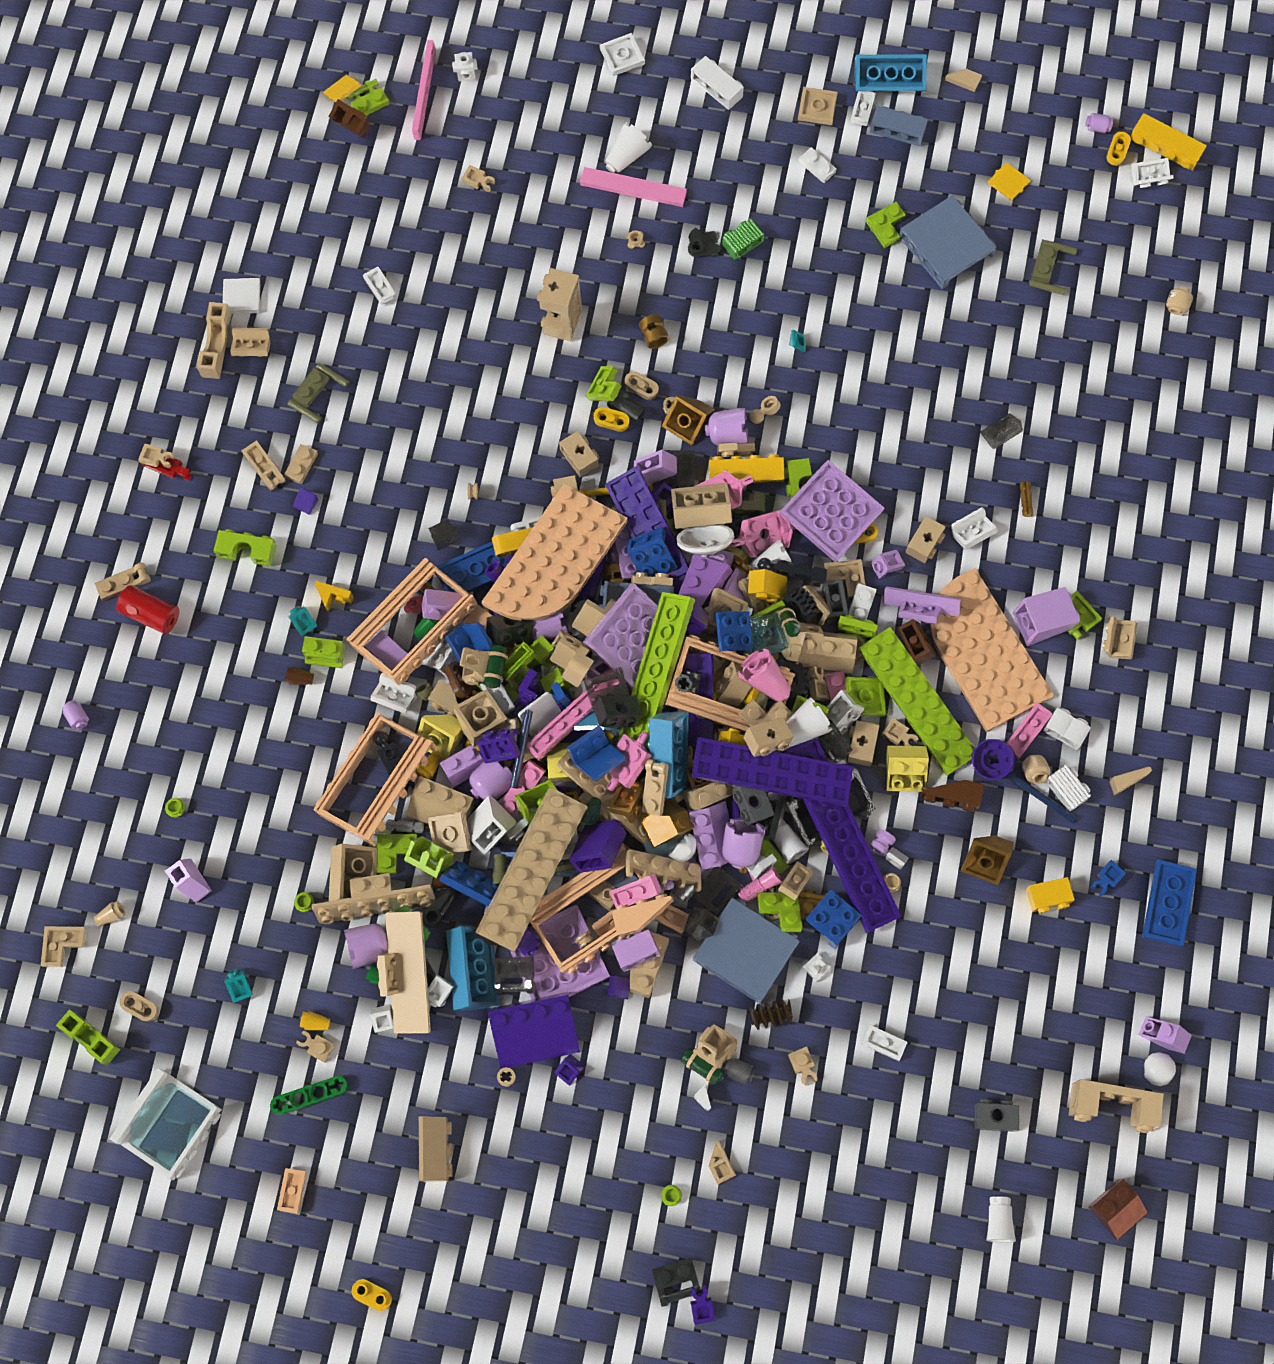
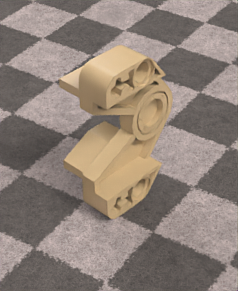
[550,598,616,688]

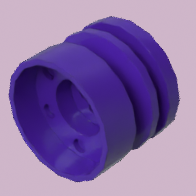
[972,739,1016,780]

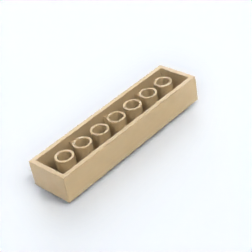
[475,788,588,952]

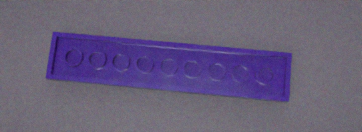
[781,737,902,933]

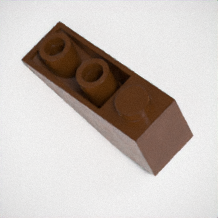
[920,780,985,812]

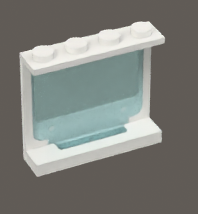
[110,1068,222,1180]

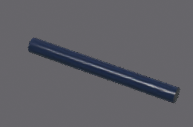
[510,710,533,789]
[1008,772,1077,823]

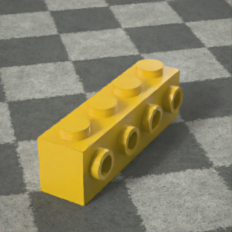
[1130,113,1207,171]
[709,454,784,483]

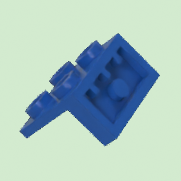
[627,527,677,577]
[716,611,753,653]
[444,622,495,663]
[567,725,626,781]
[806,890,862,949]

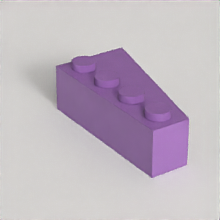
[678,554,733,609]

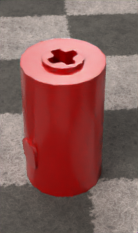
[116,585,180,635]

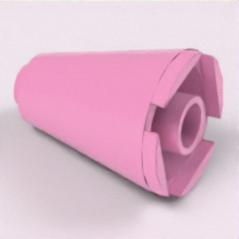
[738,649,791,701]

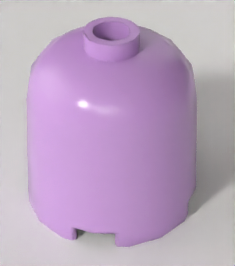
[705,408,748,446]
[530,609,570,641]
[469,761,512,800]
[722,818,765,869]
[344,924,388,969]

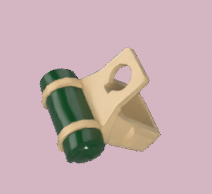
[777,606,824,662]
[460,645,508,689]
[681,1024,737,1086]

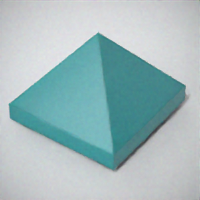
[789,329,806,352]

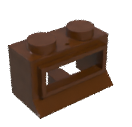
[328,99,371,138]

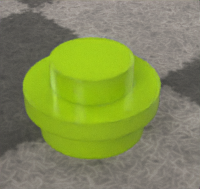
[165,798,185,818]
[294,892,314,912]
[661,1185,682,1206]

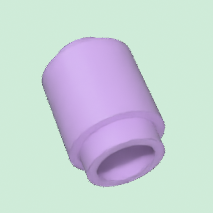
[1085,113,1113,133]
[62,700,89,730]

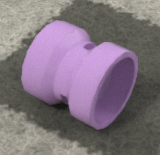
[869,829,896,857]

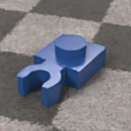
[1091,860,1126,896]

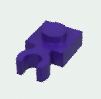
[690,1284,715,1325]

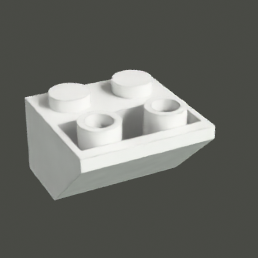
[467,795,517,855]

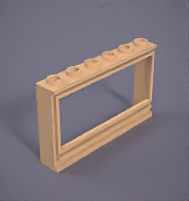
[347,558,477,686]
[664,635,795,731]
[314,713,438,847]
[530,845,662,974]

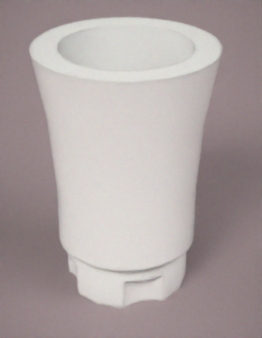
[773,819,809,864]
[986,1197,1016,1243]

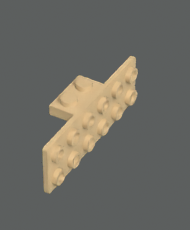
[556,751,649,844]
[312,873,435,924]
[377,911,431,1033]

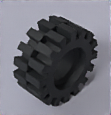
[782,587,818,623]

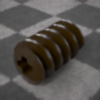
[749,999,793,1030]

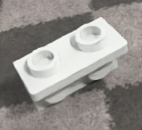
[825,690,864,736]

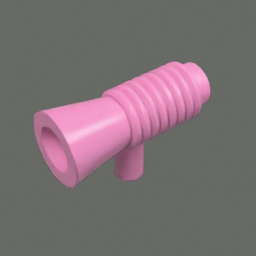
[738,866,783,902]

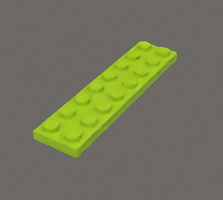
[617,592,696,751]
[858,627,975,776]

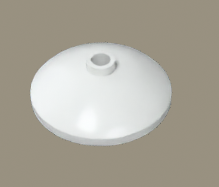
[677,524,734,556]

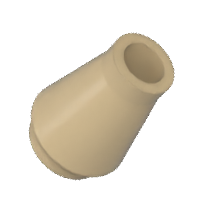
[94,901,125,927]

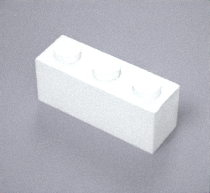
[691,56,744,110]

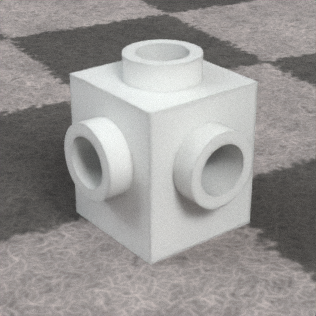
[452,52,478,81]

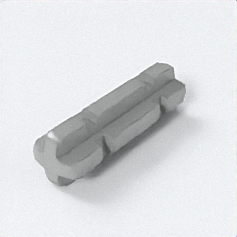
[386,819,424,833]

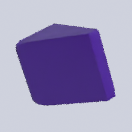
[293,487,318,515]
[608,975,630,1000]
[554,1054,585,1086]

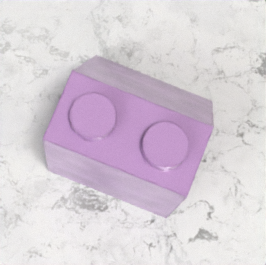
[1013,587,1080,646]

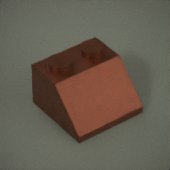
[1088,1178,1148,1240]

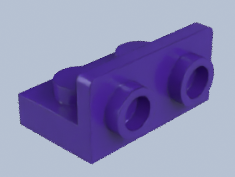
[518,669,539,706]
[477,727,520,764]

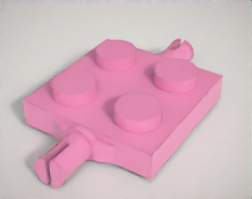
[606,731,652,792]

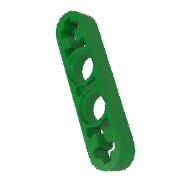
[270,1076,348,1115]

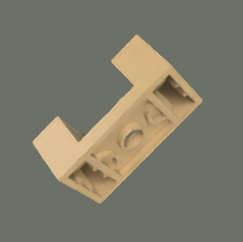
[537,268,582,342]
[1068,1079,1164,1133]

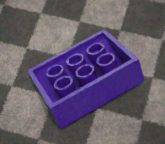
[488,992,580,1069]

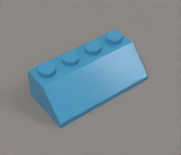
[854,54,927,91]
[648,711,689,798]
[446,926,500,1011]

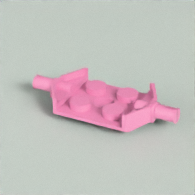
[696,470,753,510]
[730,511,796,557]

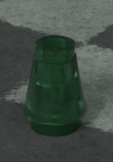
[581,797,601,826]

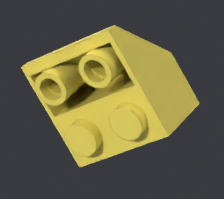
[886,746,929,792]

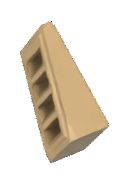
[1109,767,1152,795]

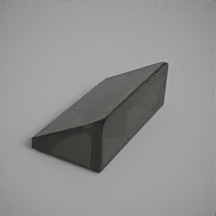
[980,413,1023,449]

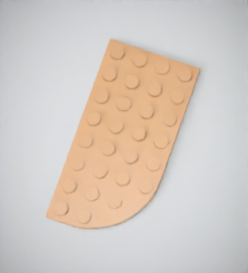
[482,484,628,621]
[930,568,1054,732]

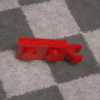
[140,458,192,481]

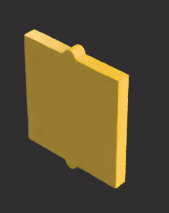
[323,75,361,102]
[988,162,1031,201]

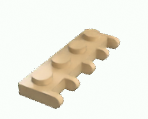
[626,849,701,892]

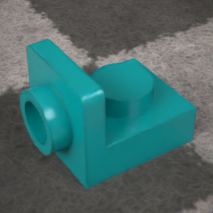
[288,605,317,636]
[224,969,253,1003]

